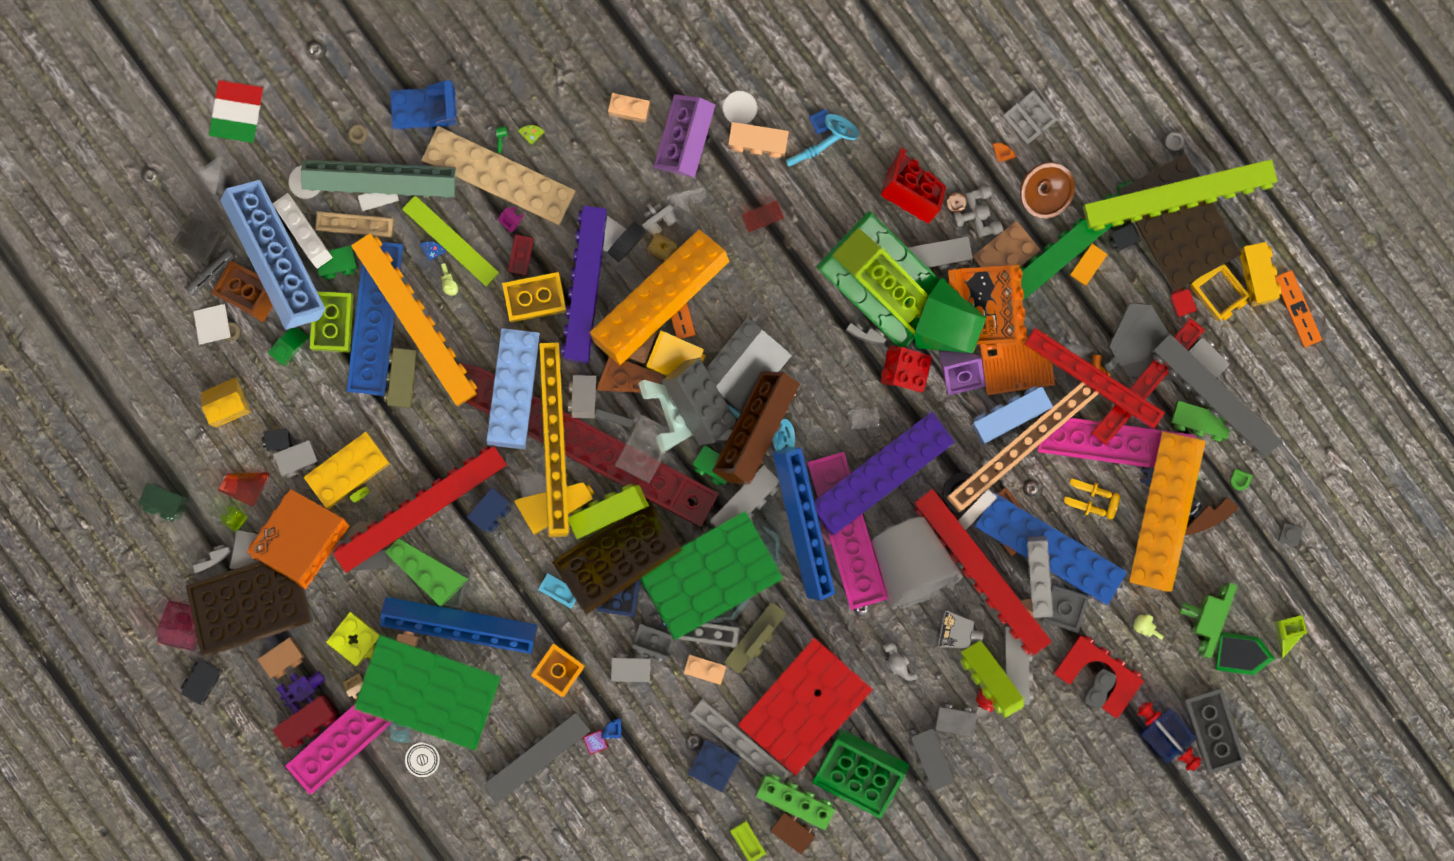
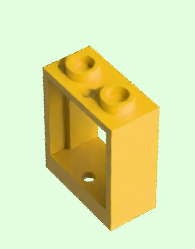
[1189,264,1250,321]

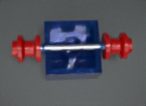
[1137,701,1202,771]

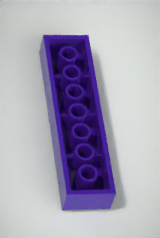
[561,206,608,364]
[814,412,955,536]

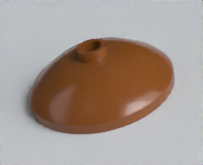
[1020,162,1075,218]

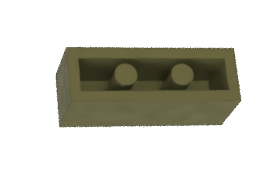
[384,348,418,409]

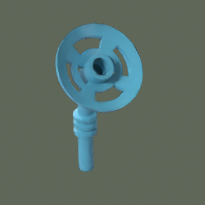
[786,114,859,167]
[728,405,795,451]

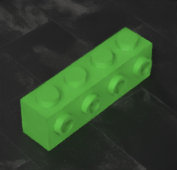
[755,773,835,830]

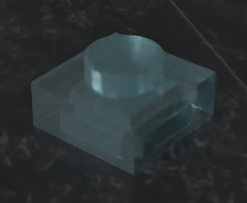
[390,723,411,743]

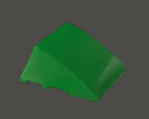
[915,278,987,353]

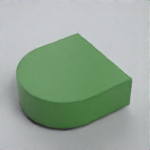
[1230,468,1253,491]

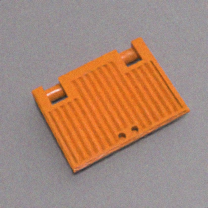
[979,334,1055,395]

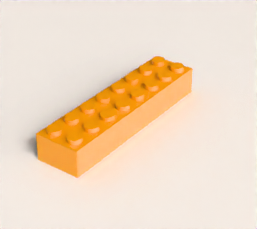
[589,229,729,365]
[1129,432,1206,591]

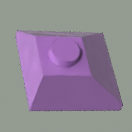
[939,351,985,396]

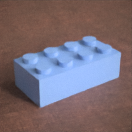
[971,386,1053,445]

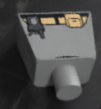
[937,611,984,648]

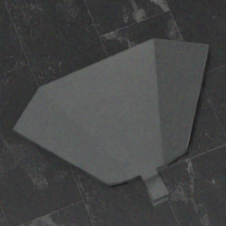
[1101,303,1177,381]

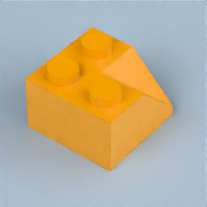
[531,644,585,698]

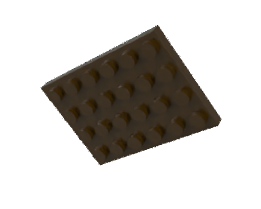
[1118,154,1241,292]
[552,499,683,615]
[186,561,312,658]

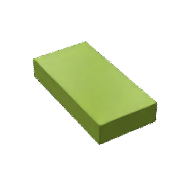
[730,820,766,861]

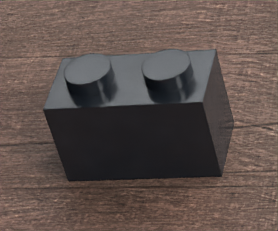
[180,660,223,705]

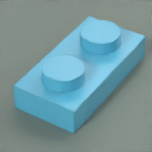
[538,573,576,609]

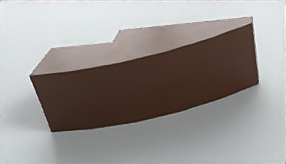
[1185,497,1239,535]

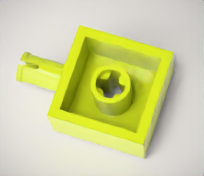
[326,612,381,666]

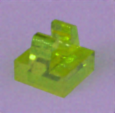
[221,506,248,532]

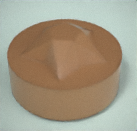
[947,192,966,212]

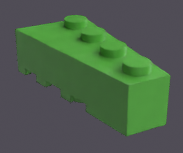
[385,538,469,607]

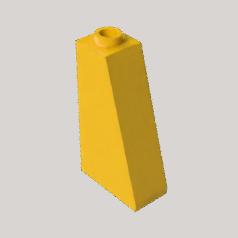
[514,482,595,535]

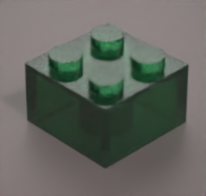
[138,483,189,522]

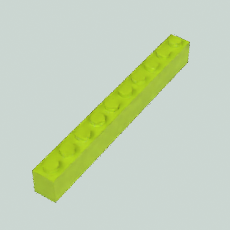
[1083,159,1278,231]

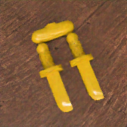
[1064,478,1120,520]

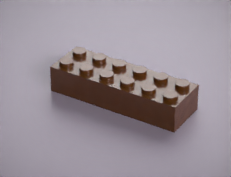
[712,371,800,485]

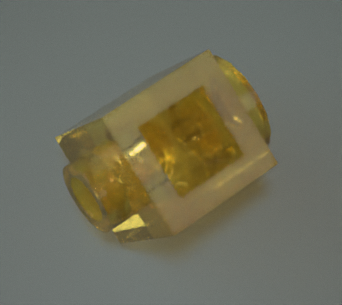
[647,233,677,262]

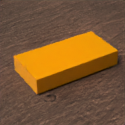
[1070,244,1108,286]

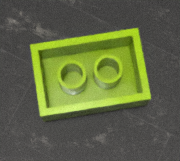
[310,292,354,353]

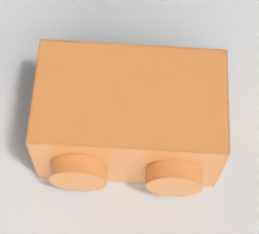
[608,93,650,123]
[684,655,726,685]

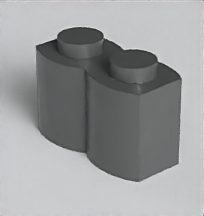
[1083,669,1116,709]

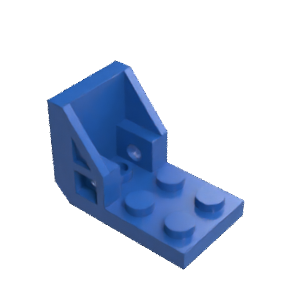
[390,80,457,130]

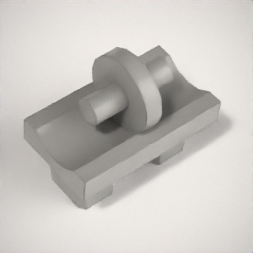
[642,203,677,237]

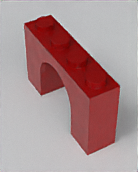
[1053,635,1144,719]

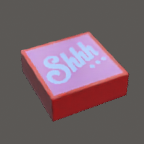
[583,730,608,755]

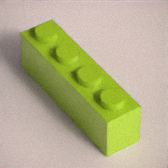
[568,484,649,539]
[960,640,1024,719]

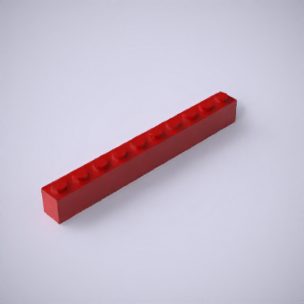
[333,446,507,573]
[914,489,1052,657]

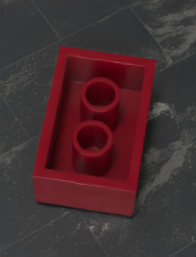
[272,696,338,749]

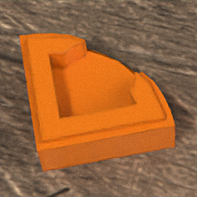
[992,143,1016,163]

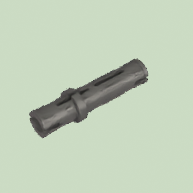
[185,248,235,296]

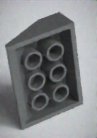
[706,318,792,412]

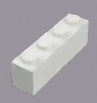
[272,193,333,268]

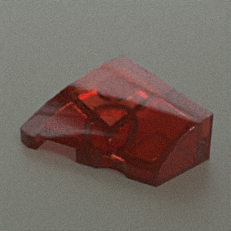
[218,472,270,507]

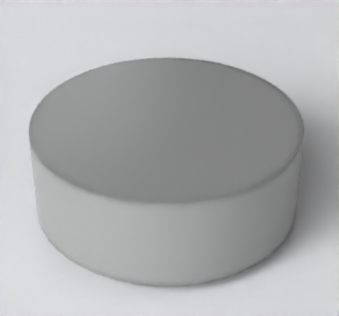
[1165,132,1184,152]

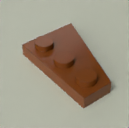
[596,356,664,393]

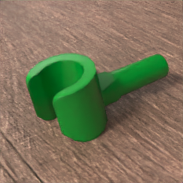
[496,126,508,153]

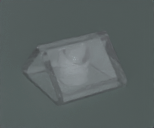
[197,156,229,199]

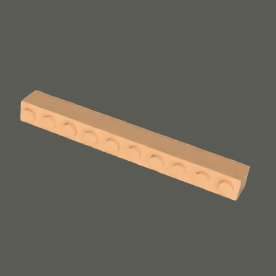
[947,383,1099,512]

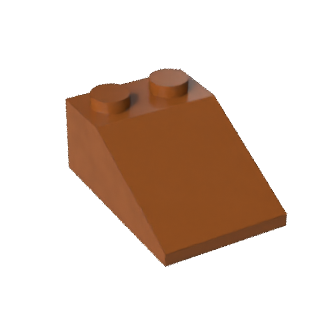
[211,261,273,322]

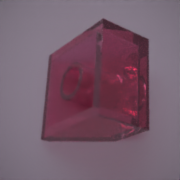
[157,601,198,652]

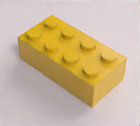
[304,432,391,509]

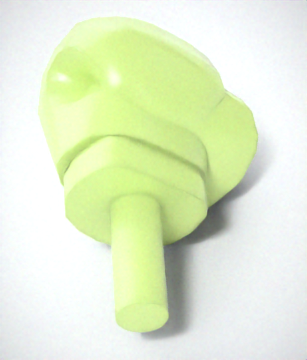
[441,263,458,296]
[1133,614,1164,640]

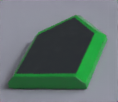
[1215,632,1275,675]

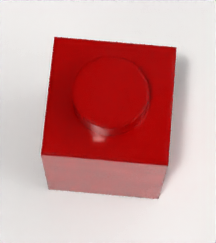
[1169,287,1197,318]

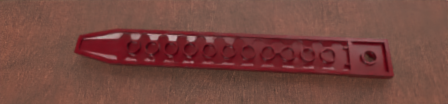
[435,362,719,528]

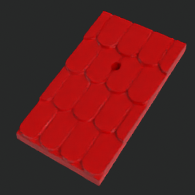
[738,638,873,776]

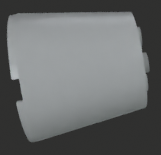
[872,517,963,610]

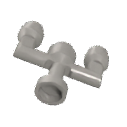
[953,185,1003,237]

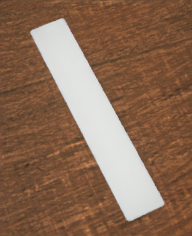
[958,490,997,530]

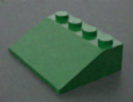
[812,729,909,819]

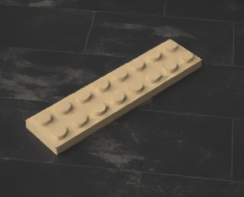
[422,126,576,226]

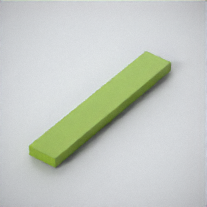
[402,196,499,287]

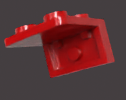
[880,346,932,393]

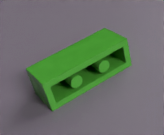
[1170,401,1230,442]

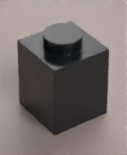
[1108,224,1140,253]
[262,429,292,452]

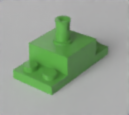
[1179,583,1238,658]

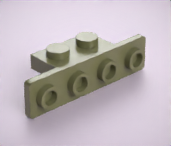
[725,602,786,673]

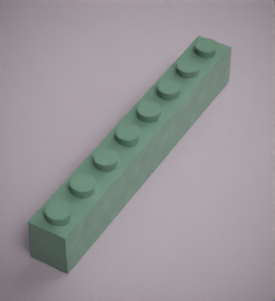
[301,160,456,198]

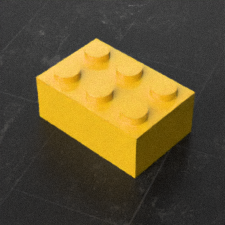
[1239,242,1281,307]
[502,272,567,323]

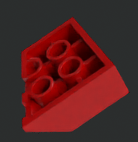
[880,147,946,224]

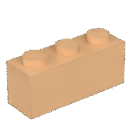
[728,122,789,158]

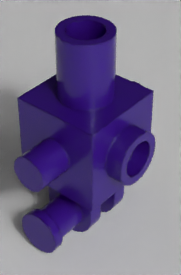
[276,671,326,715]

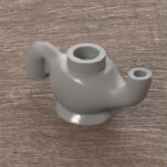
[883,642,918,681]

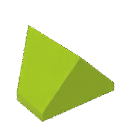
[1273,615,1307,659]

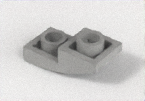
[846,323,886,344]
[193,545,232,573]

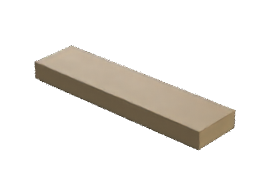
[315,211,394,238]

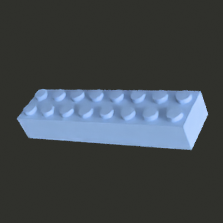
[220,180,325,330]

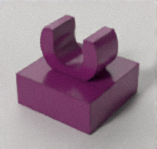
[498,207,524,233]

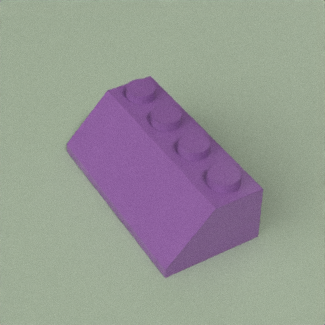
[654,95,716,177]

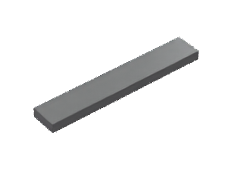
[690,699,790,782]

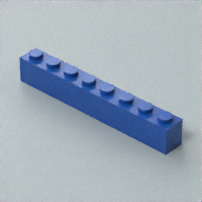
[772,446,835,601]
[380,597,537,654]

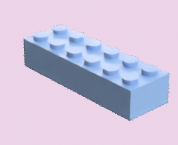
[487,328,540,450]

